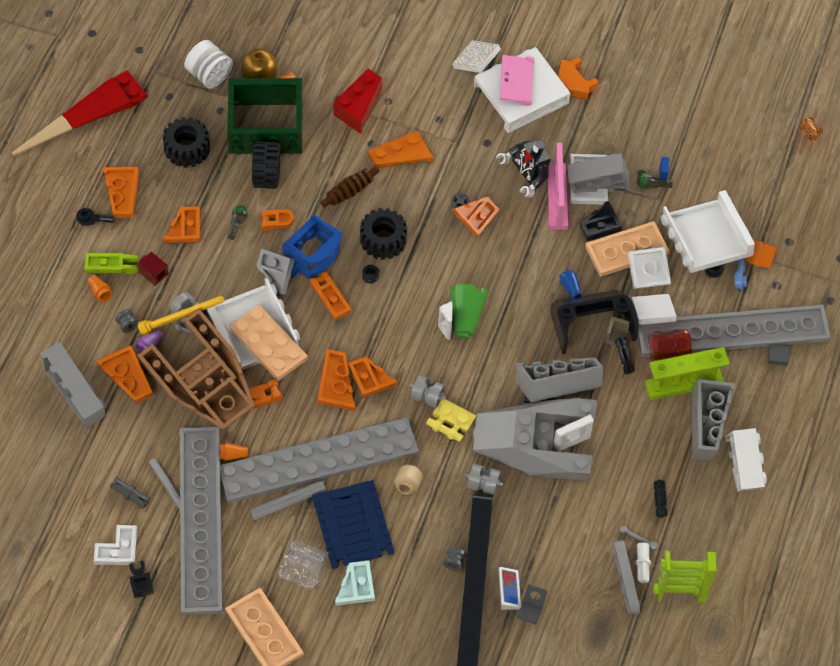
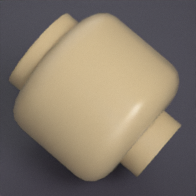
[394,465,423,495]

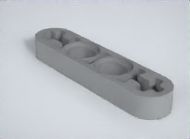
[612,540,640,615]

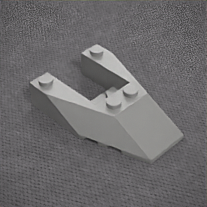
[473,398,597,482]

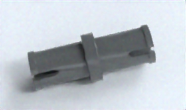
[110,477,150,509]

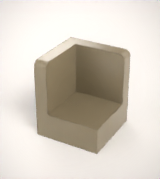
[605,316,630,346]

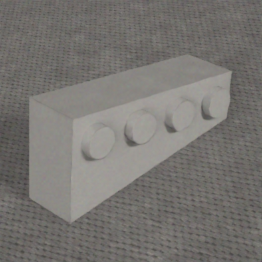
[40,342,106,428]
[516,357,603,402]
[692,379,735,461]

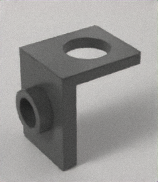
[517,584,547,625]

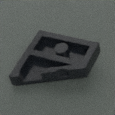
[580,201,622,241]

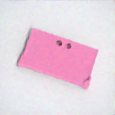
[500,55,534,106]

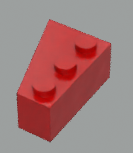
[333,68,382,134]

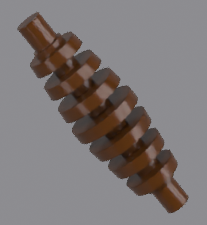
[320,167,379,208]

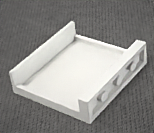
[474,47,570,133]
[661,190,755,273]
[206,278,300,370]

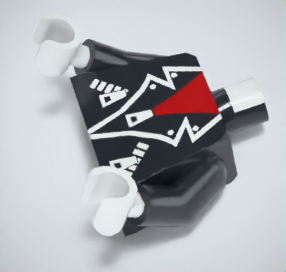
[496,140,551,198]

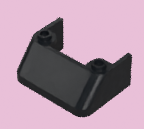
[550,290,639,354]

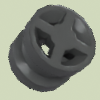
[451,193,470,215]
[115,309,139,333]
[443,547,467,571]

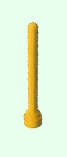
[138,296,224,336]

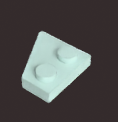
[335,560,375,606]

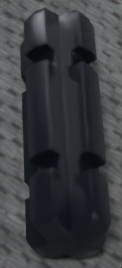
[615,337,635,374]
[654,479,668,518]

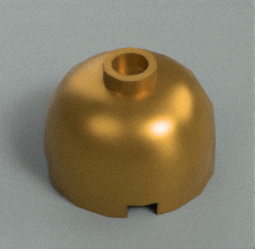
[241,48,277,78]

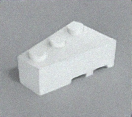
[725,428,767,492]

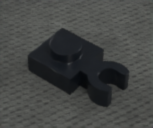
[129,560,154,598]

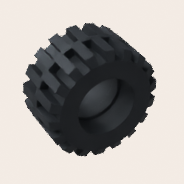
[163,117,210,168]
[252,141,281,189]
[360,208,407,260]

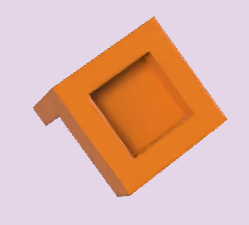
[745,240,777,268]

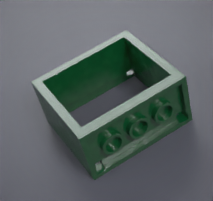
[227,78,303,155]

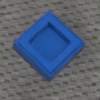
[659,157,669,183]

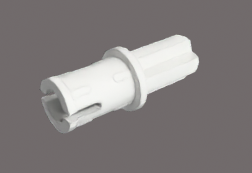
[635,543,651,583]

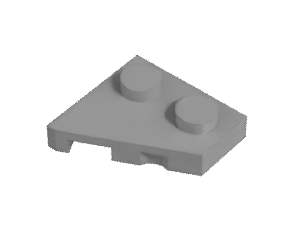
[257,249,295,294]

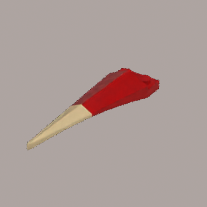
[12,70,148,156]

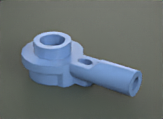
[735,258,747,291]

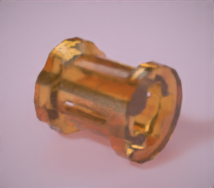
[799,117,823,141]

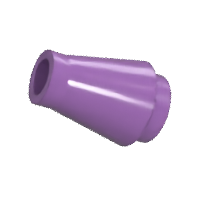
[135,329,164,353]

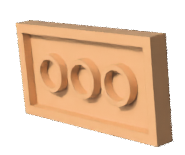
[585,221,669,277]
[229,304,308,381]
[225,588,304,666]

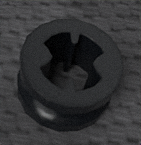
[362,265,379,284]

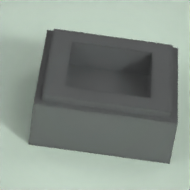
[768,344,789,366]

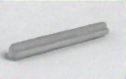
[250,481,325,520]

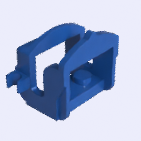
[282,215,342,279]

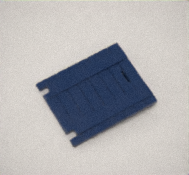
[312,480,395,569]

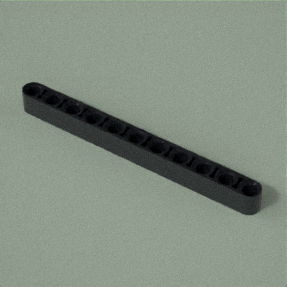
[457,494,493,666]

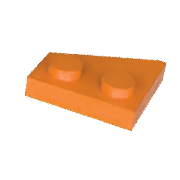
[452,196,500,236]
[163,206,200,243]

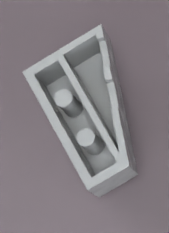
[567,153,631,193]

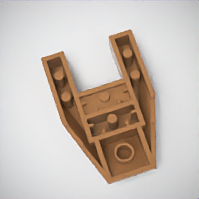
[137,309,255,430]

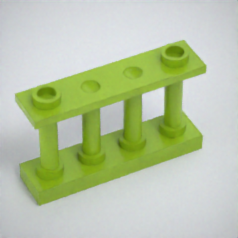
[644,347,730,401]
[653,551,717,603]

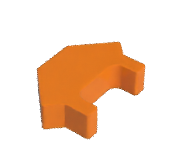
[558,57,598,99]

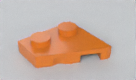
[348,357,397,398]

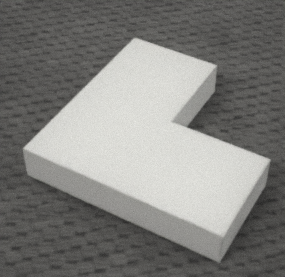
[94,525,137,565]

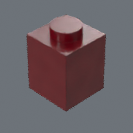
[138,251,169,286]

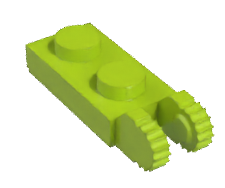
[84,253,139,274]

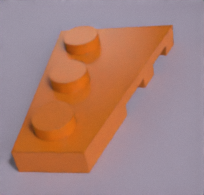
[368,131,434,168]
[103,167,140,218]
[96,345,154,404]
[316,349,355,411]

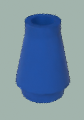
[559,270,582,297]

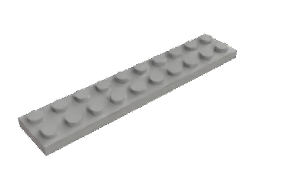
[637,305,831,357]
[220,417,419,504]
[180,427,223,615]

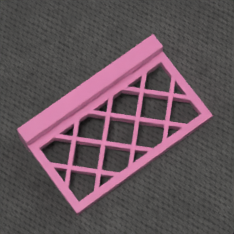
[547,143,568,230]

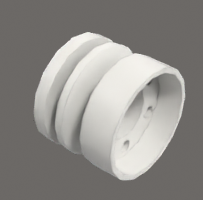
[184,40,233,88]

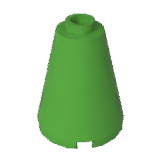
[450,284,488,339]

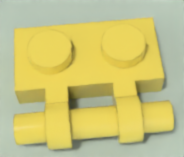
[426,400,477,442]

